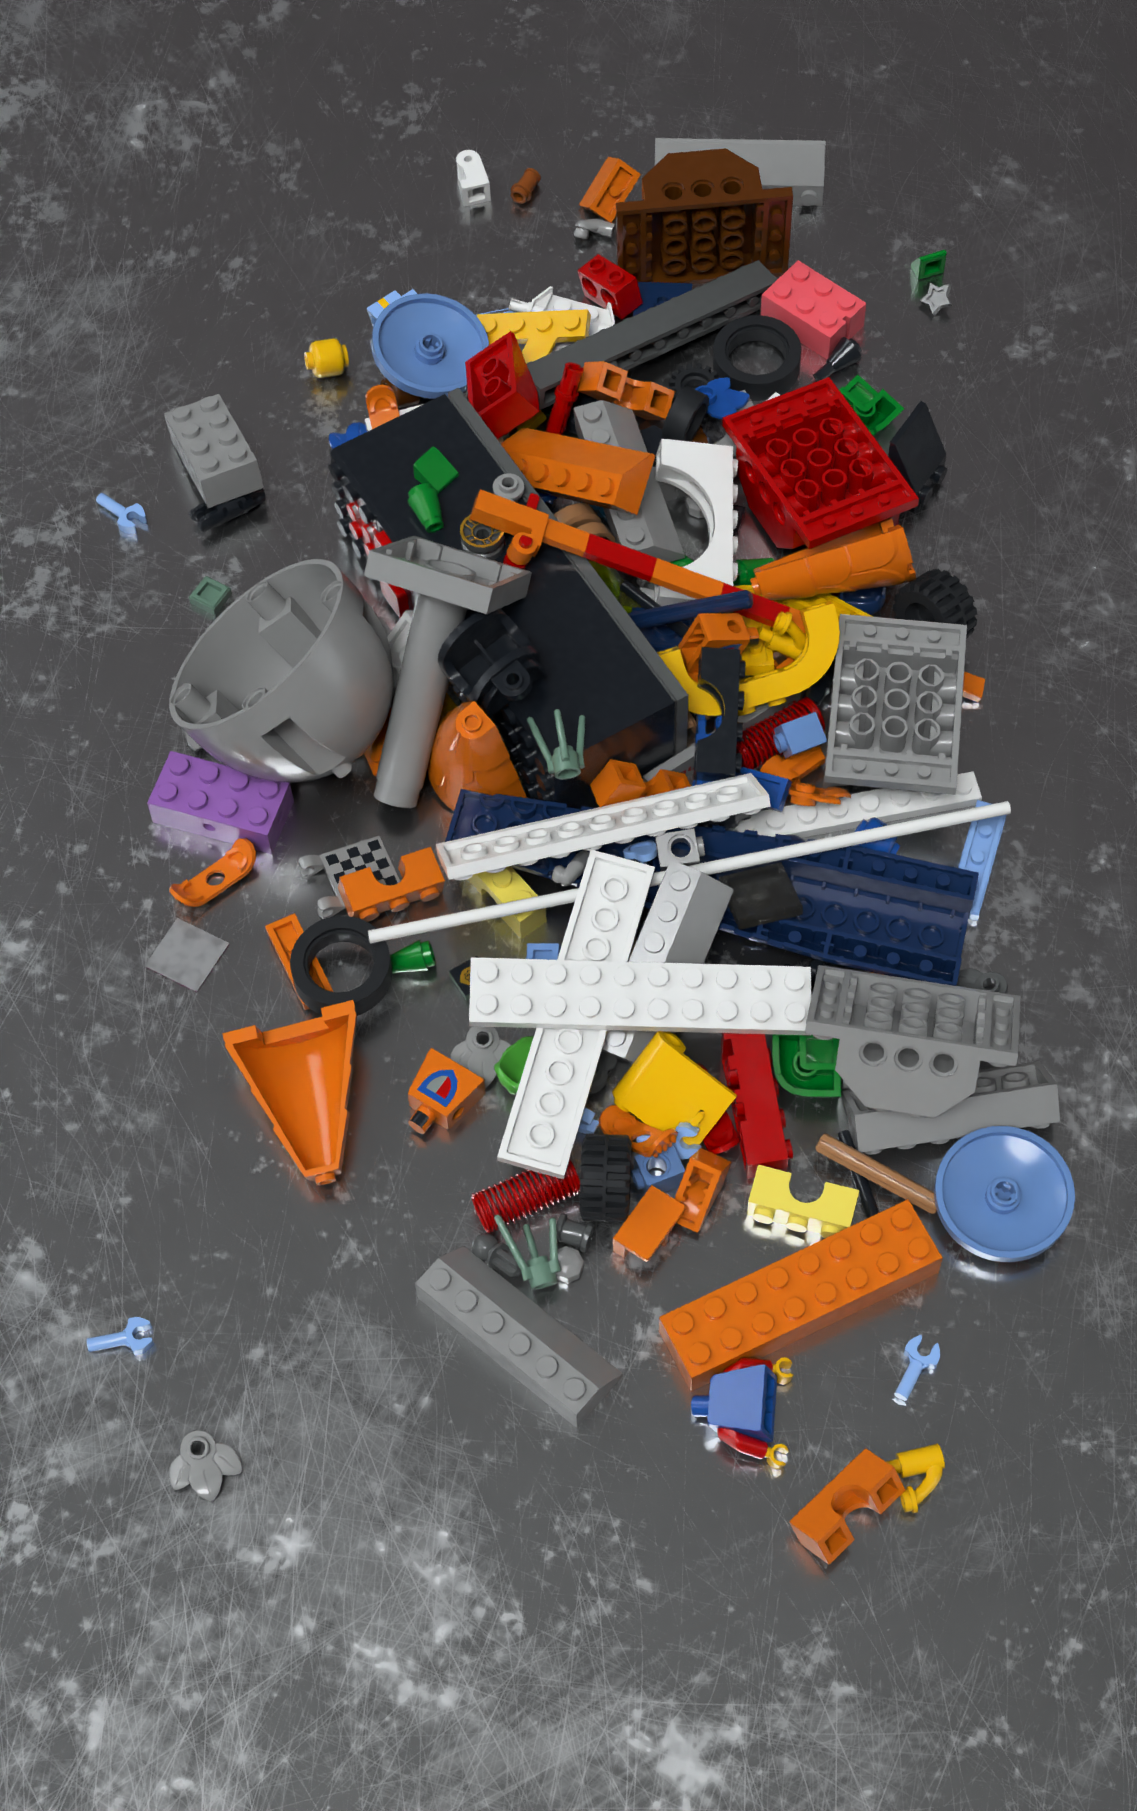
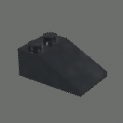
[888,401,947,513]

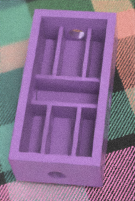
[147,751,294,855]

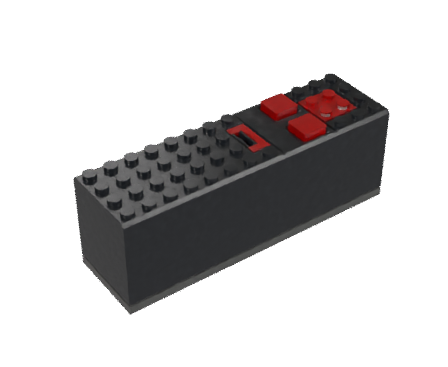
[328,388,688,809]

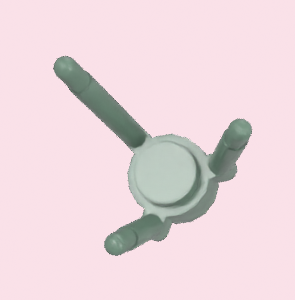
[527,709,585,779]
[494,1215,561,1290]

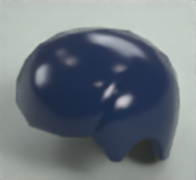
[839,587,886,616]

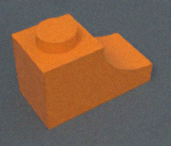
[674,1148,732,1233]

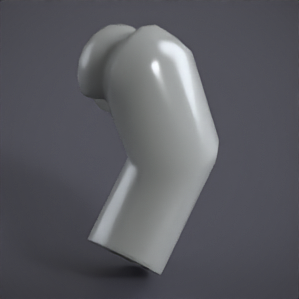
[574,218,616,240]
[552,850,590,887]

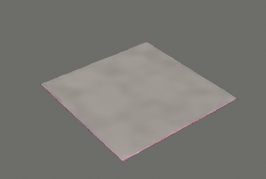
[145,918,229,992]

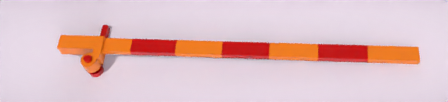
[469,489,985,702]

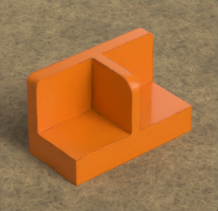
[579,157,641,223]
[613,1185,685,1262]

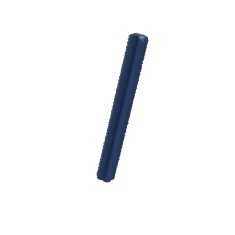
[627,590,754,629]

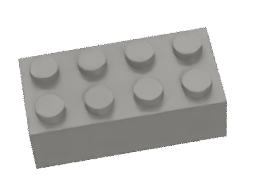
[164,394,264,508]

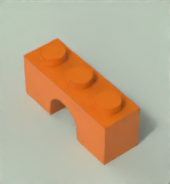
[577,361,675,420]
[590,759,691,807]
[338,846,445,922]
[789,1448,905,1565]

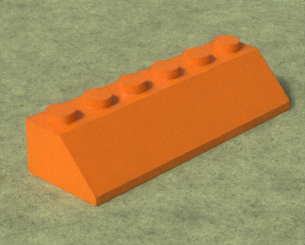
[500,427,656,515]

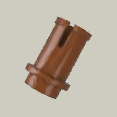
[511,168,541,204]

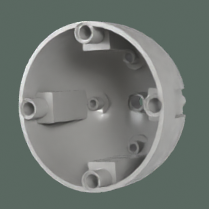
[169,559,396,783]

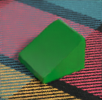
[911,250,947,280]
[413,446,459,494]

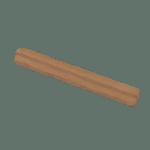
[815,1133,937,1214]

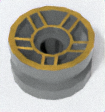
[460,514,505,560]

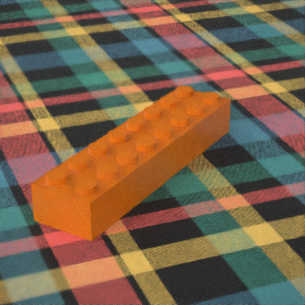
[659,1199,943,1392]

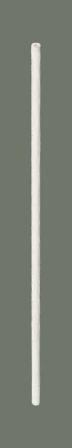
[368,801,1011,944]

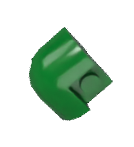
[839,374,905,436]
[772,1034,841,1098]

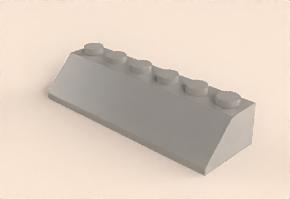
[655,138,826,206]
[574,400,685,574]
[602,860,734,1064]
[842,1061,1060,1155]
[415,1246,623,1428]

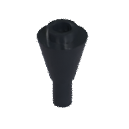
[813,337,862,381]

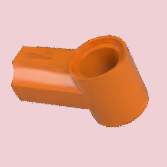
[760,746,826,795]

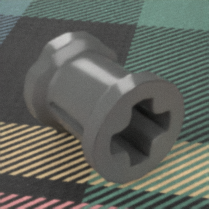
[556,1213,595,1253]

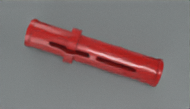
[546,362,584,435]

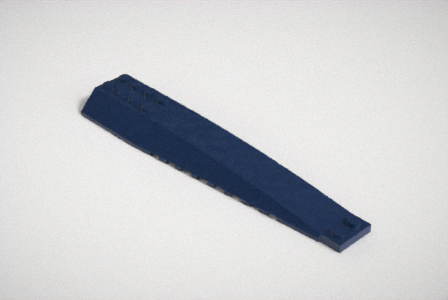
[445,789,979,986]

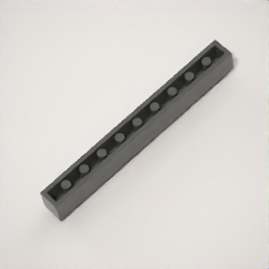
[527,260,777,410]

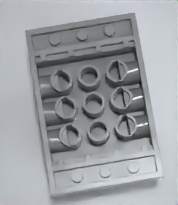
[823,614,967,795]
[805,965,1021,1118]

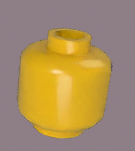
[304,338,349,379]

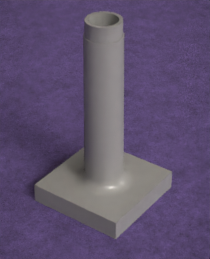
[364,536,532,808]

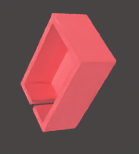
[761,260,866,360]

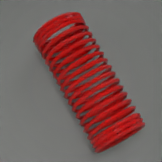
[736,697,825,770]
[471,1160,580,1234]

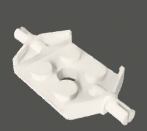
[509,286,615,344]

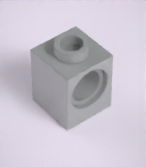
[655,828,705,871]

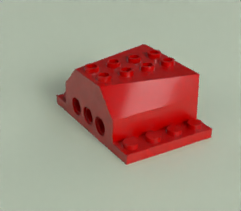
[722,377,919,549]

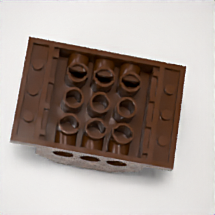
[616,148,793,284]

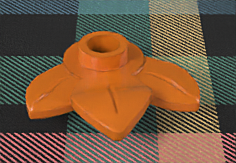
[788,783,851,806]

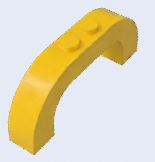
[657,601,840,716]

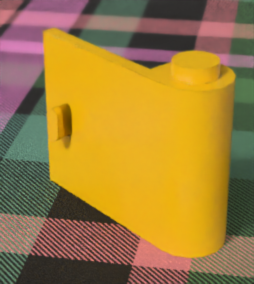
[612,1031,737,1145]

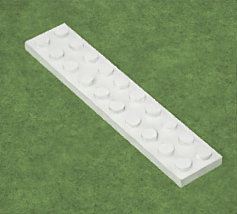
[435,773,771,881]
[497,849,655,1180]
[469,957,811,1035]

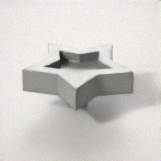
[920,283,953,316]

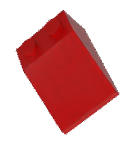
[465,331,540,439]

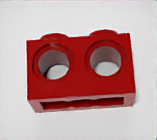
[577,254,643,319]

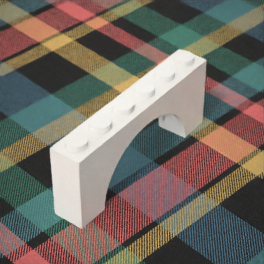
[654,439,738,613]

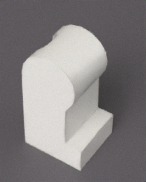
[456,150,491,207]

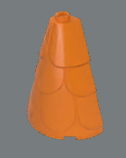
[750,517,916,600]
[427,701,527,811]
[222,1000,357,1185]

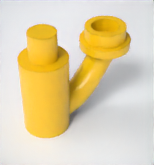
[758,611,806,660]
[886,1443,945,1514]

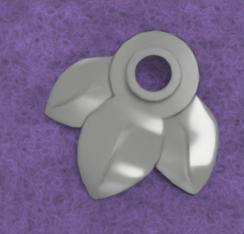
[451,1026,511,1089]
[169,1430,242,1502]

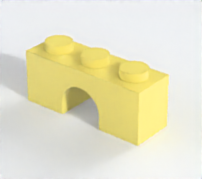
[468,866,547,939]
[747,1165,859,1238]

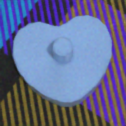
[623,840,658,864]

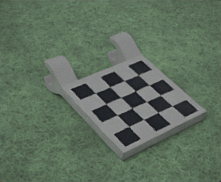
[299,835,400,919]

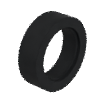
[713,315,801,401]
[290,916,392,1016]

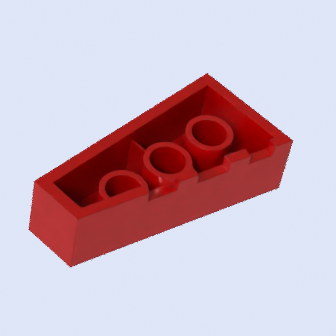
[720,1033,793,1179]

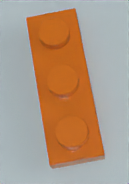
[265,913,333,1011]

